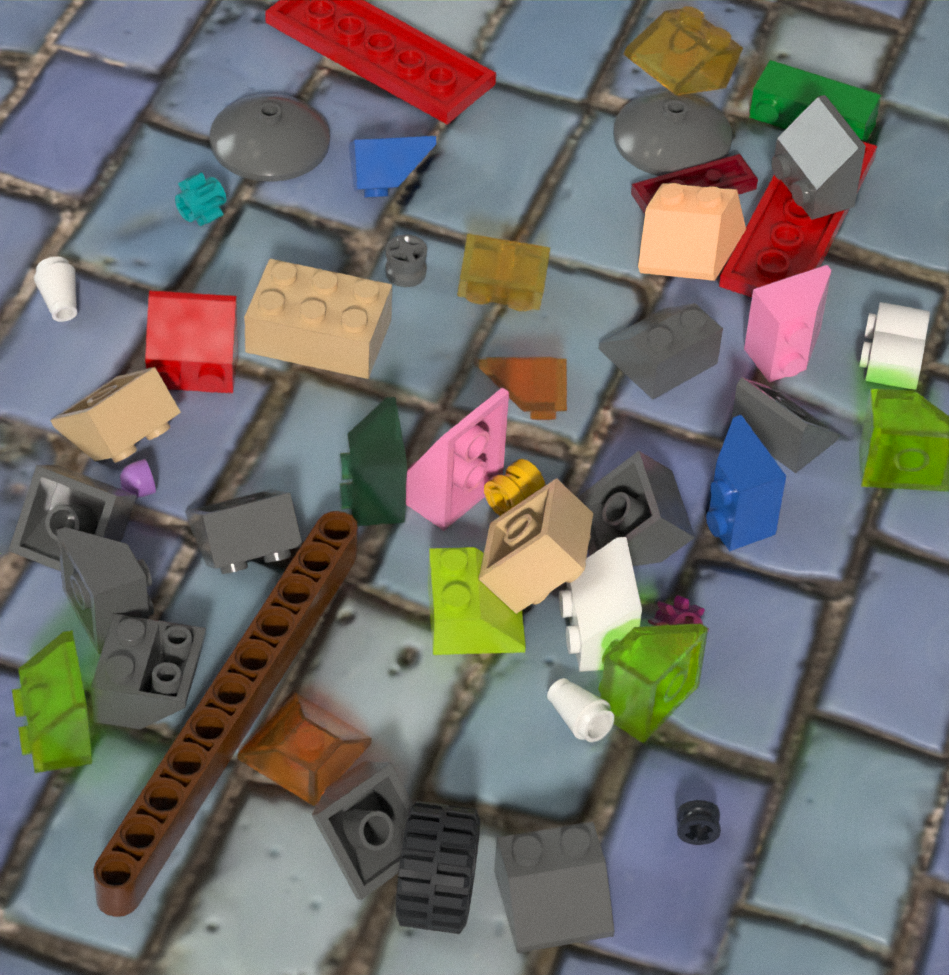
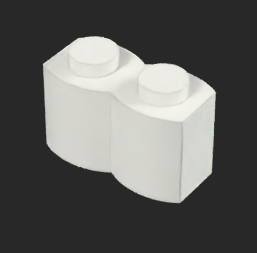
[859,302,930,390]

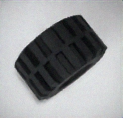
[396,801,480,934]

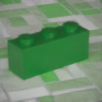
[749,60,881,142]

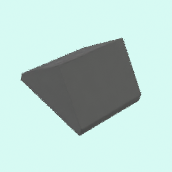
[731,377,840,474]

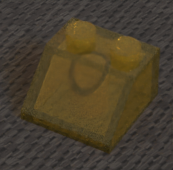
[623,6,743,96]

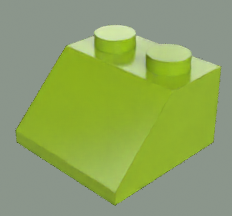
[428,547,526,655]

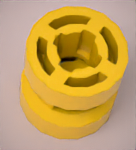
[484,459,546,516]

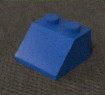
[706,415,786,552]

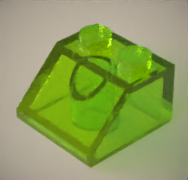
[859,388,949,492]
[598,623,708,743]
[11,630,92,773]

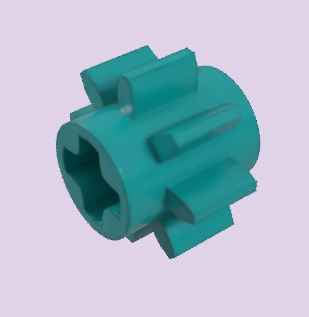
[175,172,227,226]

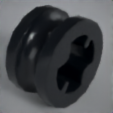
[677,800,721,845]

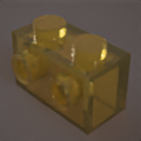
[457,234,551,311]

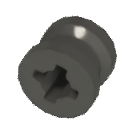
[385,234,427,287]

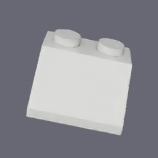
[559,537,642,672]

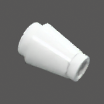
[34,257,77,322]
[547,678,614,742]

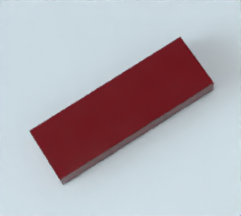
[631,154,758,214]

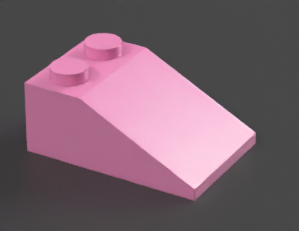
[404,388,509,531]

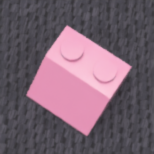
[744,265,832,383]

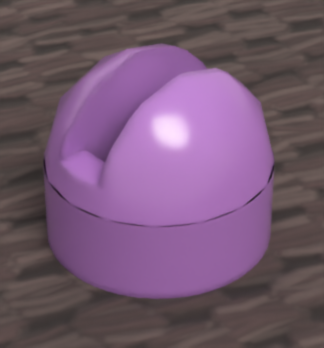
[120,459,156,498]

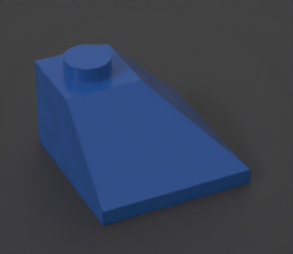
[349,136,437,198]

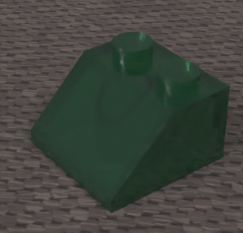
[339,397,407,527]

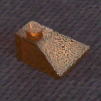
[474,357,567,420]
[237,692,372,806]

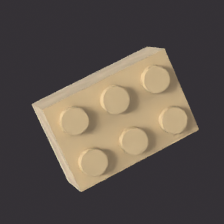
[244,259,392,379]

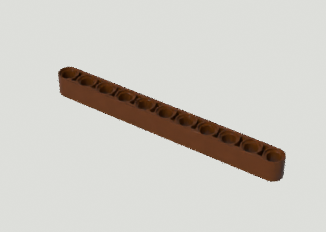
[93,511,358,917]

